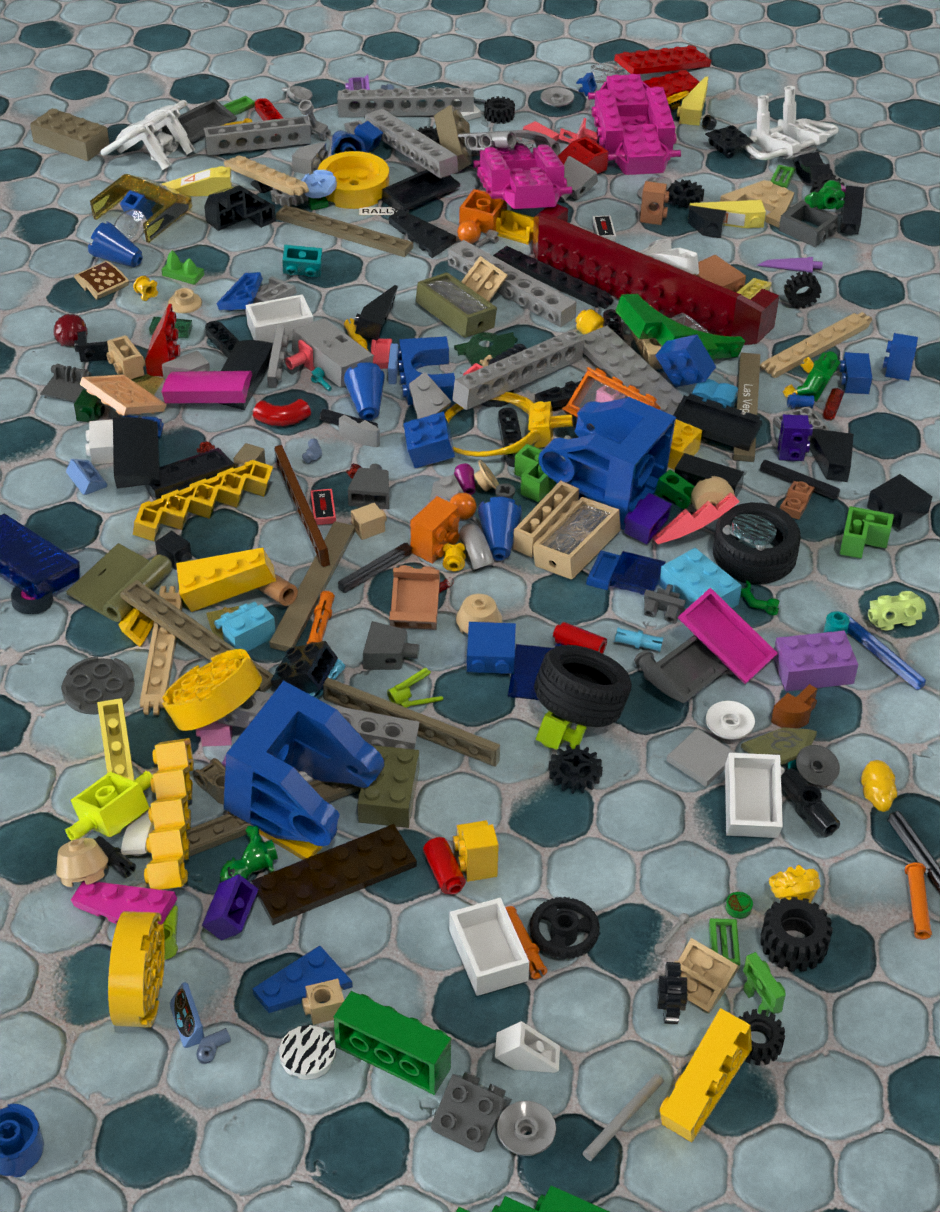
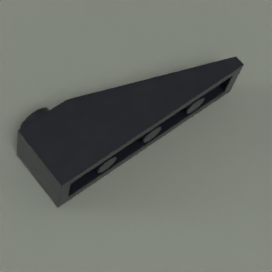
[354,285,398,340]

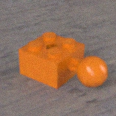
[457,189,507,244]
[410,493,477,564]

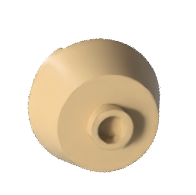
[691,476,735,519]
[456,594,502,634]
[56,838,108,887]

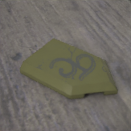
[741,727,817,765]

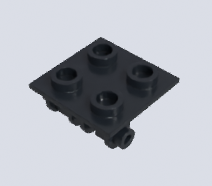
[705,125,754,158]

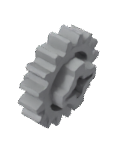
[271,188,309,206]

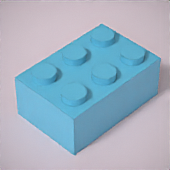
[659,548,742,609]

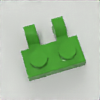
[743,952,786,1016]

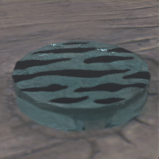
[731,514,777,545]

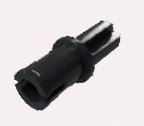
[94,836,136,878]

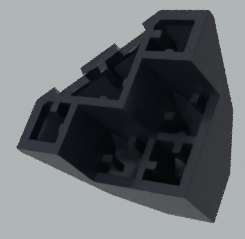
[204,185,276,231]

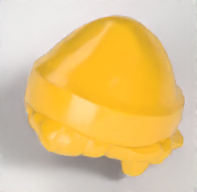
[769,865,821,903]

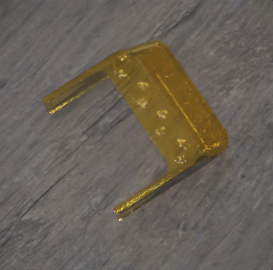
[90,174,192,243]

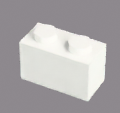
[86,420,113,464]

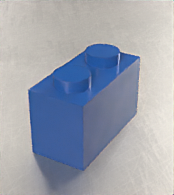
[883,333,918,381]
[839,352,872,394]

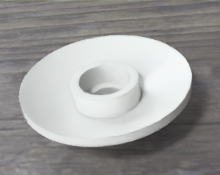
[706,701,755,739]

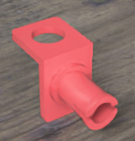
[559,118,599,143]
[285,340,315,371]

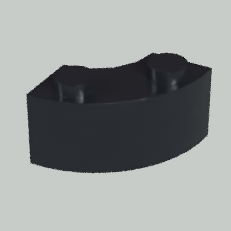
[793,152,833,186]

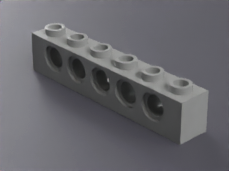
[204,116,311,156]

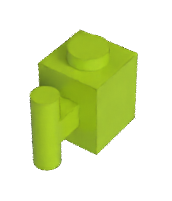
[535,711,586,750]

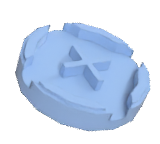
[301,170,337,198]

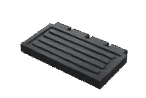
[673,393,762,452]

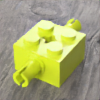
[65,771,153,841]

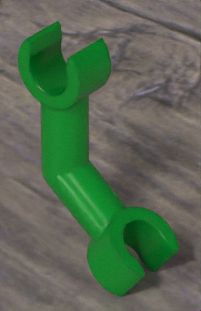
[740,581,780,615]

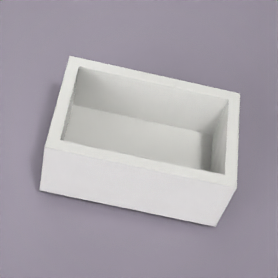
[246,294,313,343]
[725,753,783,838]
[449,897,529,996]

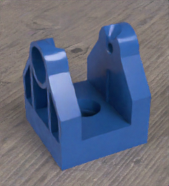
[538,397,676,530]
[224,681,385,847]

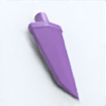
[757,257,823,273]

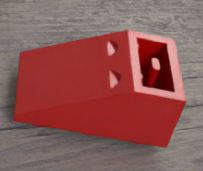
[557,136,608,174]
[145,304,180,377]

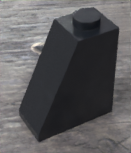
[840,185,865,235]
[809,428,854,482]

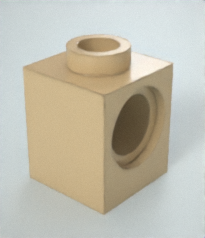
[302,979,344,1025]

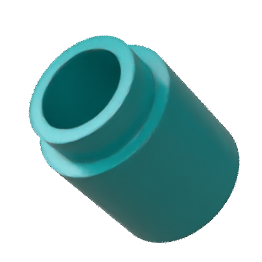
[823,611,850,635]

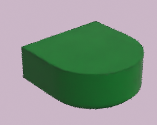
[308,197,329,211]

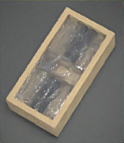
[533,497,621,580]

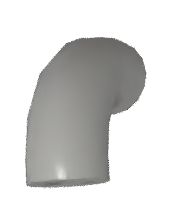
[459,524,494,569]

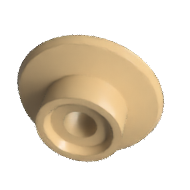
[168,288,202,313]
[474,460,499,492]

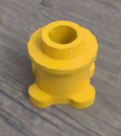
[133,276,158,301]
[443,543,466,572]

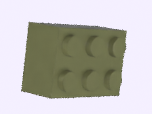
[358,745,420,828]

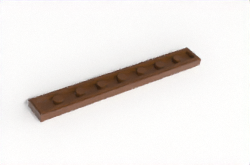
[274,445,330,567]

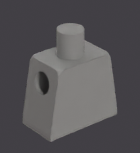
[559,156,598,202]

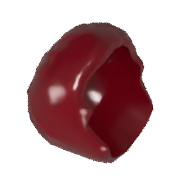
[53,314,88,346]

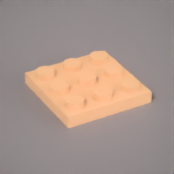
[80,375,167,416]

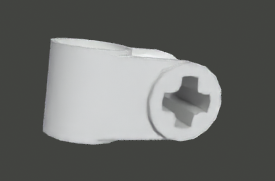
[150,132,179,161]

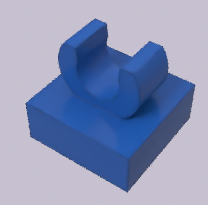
[576,72,597,96]

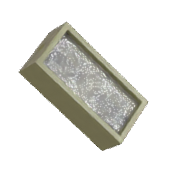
[415,272,497,338]

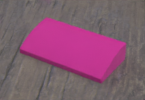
[161,371,252,403]
[678,588,778,684]

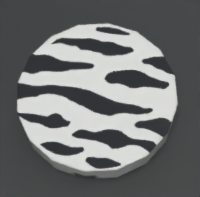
[279,1025,336,1080]

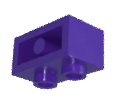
[777,414,813,461]
[624,493,672,545]
[202,874,258,941]

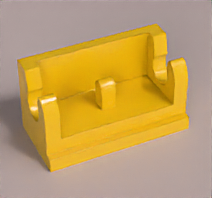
[496,209,534,245]

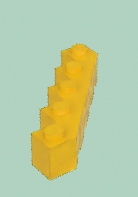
[133,460,273,541]
[144,738,194,890]

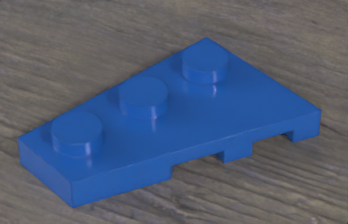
[216,272,263,311]
[252,945,353,1013]

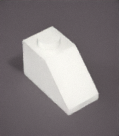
[495,1021,560,1073]

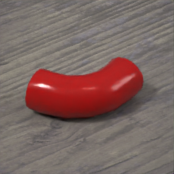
[253,399,311,427]

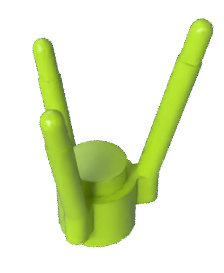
[387,668,443,708]

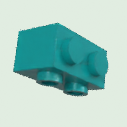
[282,245,322,277]

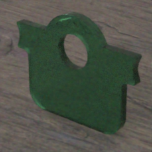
[454,332,518,366]

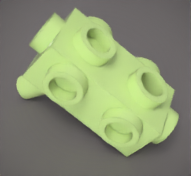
[868,591,926,630]

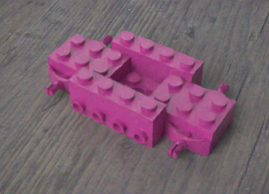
[588,74,681,175]
[473,143,572,209]

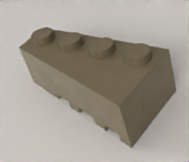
[434,105,472,174]

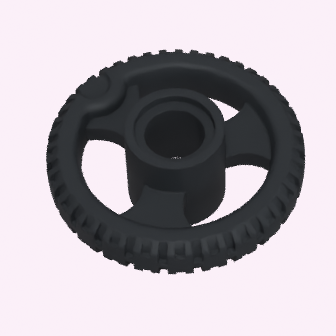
[530,897,600,959]

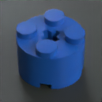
[0,1104,44,1178]

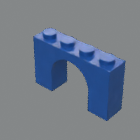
[397,336,455,405]

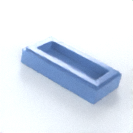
[388,344,399,384]

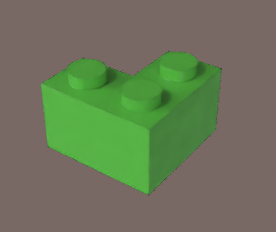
[514,444,557,502]
[840,506,894,559]

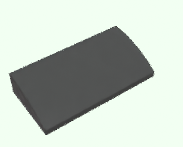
[162,98,237,146]
[644,635,729,703]

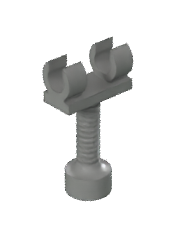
[298,99,331,140]

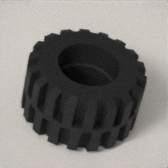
[760,897,833,972]

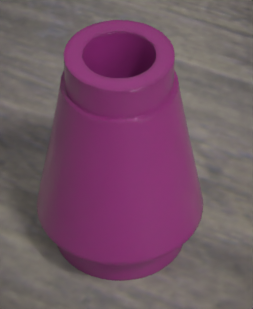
[454,463,476,495]

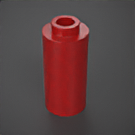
[553,622,607,653]
[423,837,466,895]

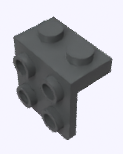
[431,1072,512,1152]

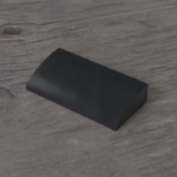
[381,169,460,211]
[219,340,273,410]
[113,417,160,489]
[145,448,235,501]

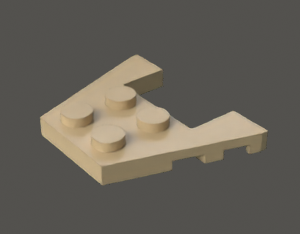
[720,180,794,228]

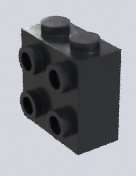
[867,474,933,530]
[271,641,338,693]

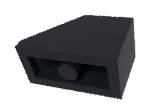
[688,205,726,238]

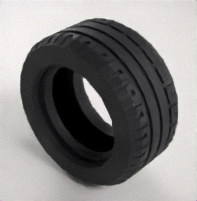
[713,502,801,584]
[534,645,632,727]

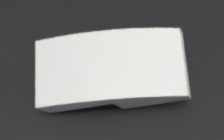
[121,810,154,856]

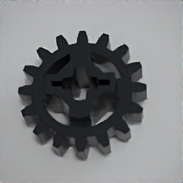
[666,179,704,208]
[548,745,603,794]
[657,962,688,1024]

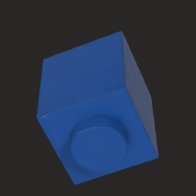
[354,121,383,153]

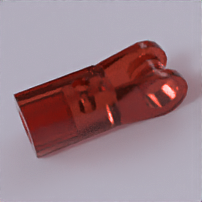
[823,388,844,421]

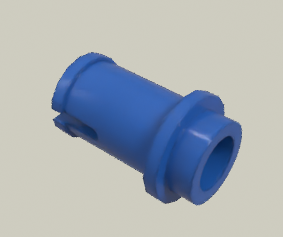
[787,393,814,409]

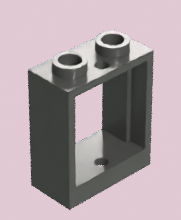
[779,200,838,247]

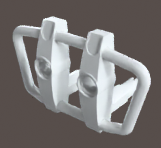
[742,86,839,160]
[101,100,196,170]

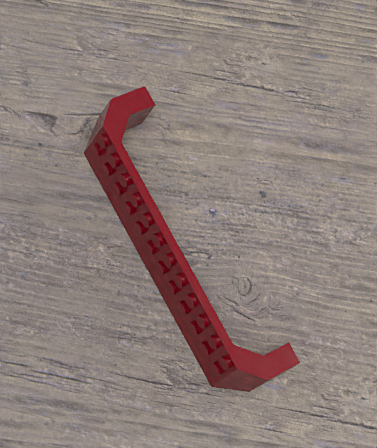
[533,204,779,345]

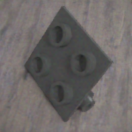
[40,363,92,402]

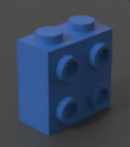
[467,622,516,674]

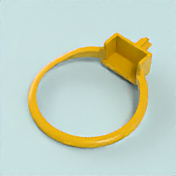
[444,392,573,457]

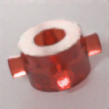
[197,441,215,454]
[346,463,362,479]

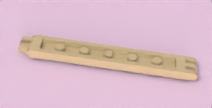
[224,155,309,196]
[760,312,872,378]
[140,586,183,715]

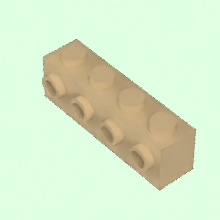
[513,480,579,558]

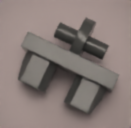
[644,584,686,624]

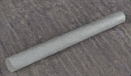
[583,1074,664,1161]

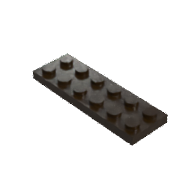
[251,824,417,925]

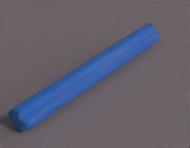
[843,612,926,690]

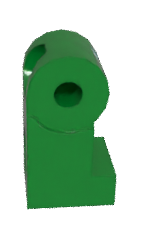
[655,469,694,509]

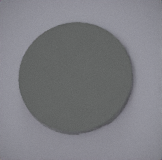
[61,656,135,715]

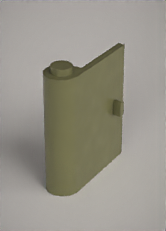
[66,543,172,622]

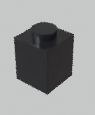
[155,530,192,570]

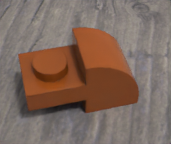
[771,684,817,728]

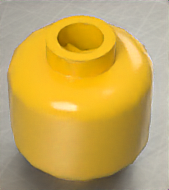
[575,309,604,335]

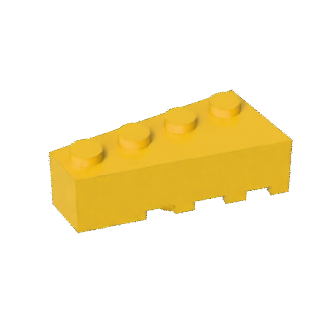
[176,548,276,612]
[659,1008,752,1143]

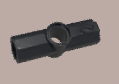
[781,768,840,837]

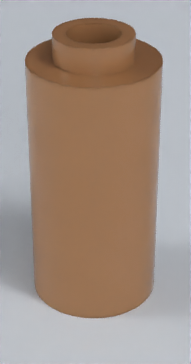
[256,574,298,606]

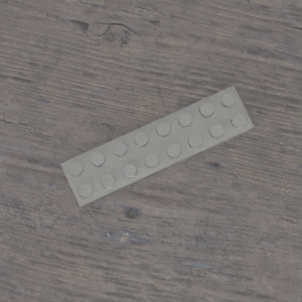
[581,326,683,415]

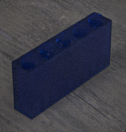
[0,513,80,600]

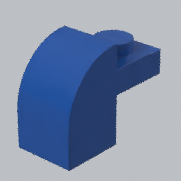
[120,186,161,220]

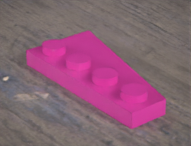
[71,881,177,924]

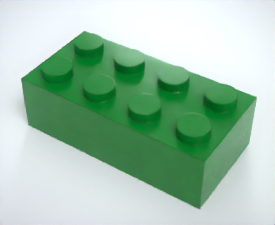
[333,991,451,1095]

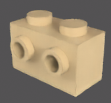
[107,335,145,380]

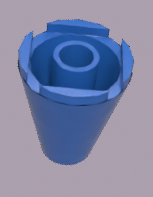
[331,130,366,155]
[88,221,143,267]
[344,362,385,421]
[478,497,522,561]

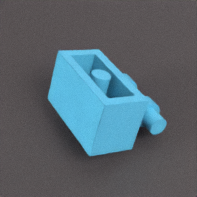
[214,601,276,651]

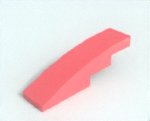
[653,492,740,544]

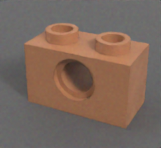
[640,181,669,225]

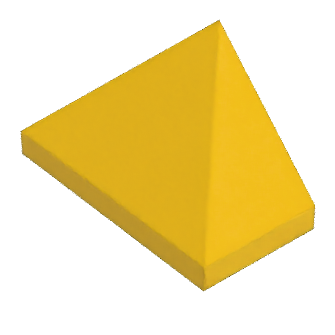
[118,607,154,647]

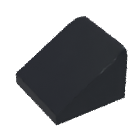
[250,180,273,193]

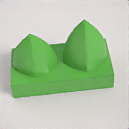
[161,250,204,285]

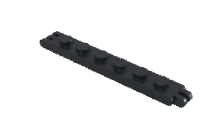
[493,246,614,309]

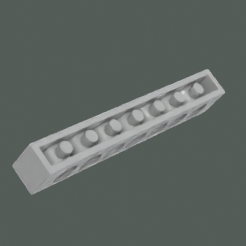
[337,87,474,118]
[365,109,458,178]
[448,240,577,327]
[453,330,585,410]
[218,691,420,749]

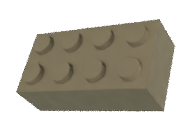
[30,108,109,161]

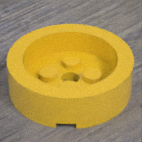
[318,151,390,209]
[162,649,262,731]
[108,911,165,1028]

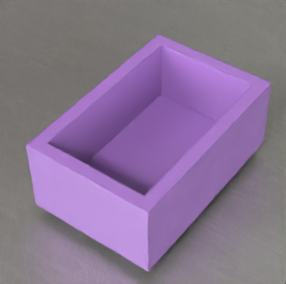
[773,631,859,691]

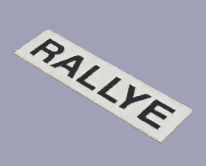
[359,207,409,215]

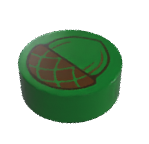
[725,892,753,919]

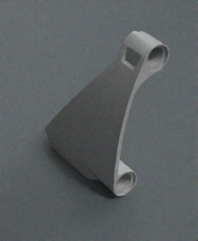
[458,130,560,156]

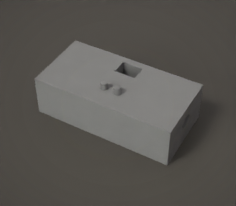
[292,318,374,388]

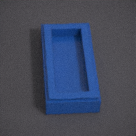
[586,550,622,590]

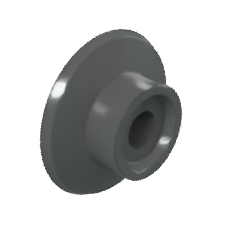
[796,745,840,785]

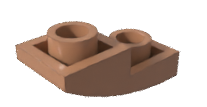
[780,481,814,519]

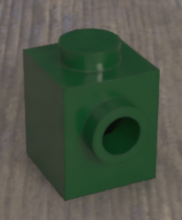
[74,389,105,423]

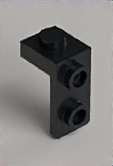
[74,331,109,362]

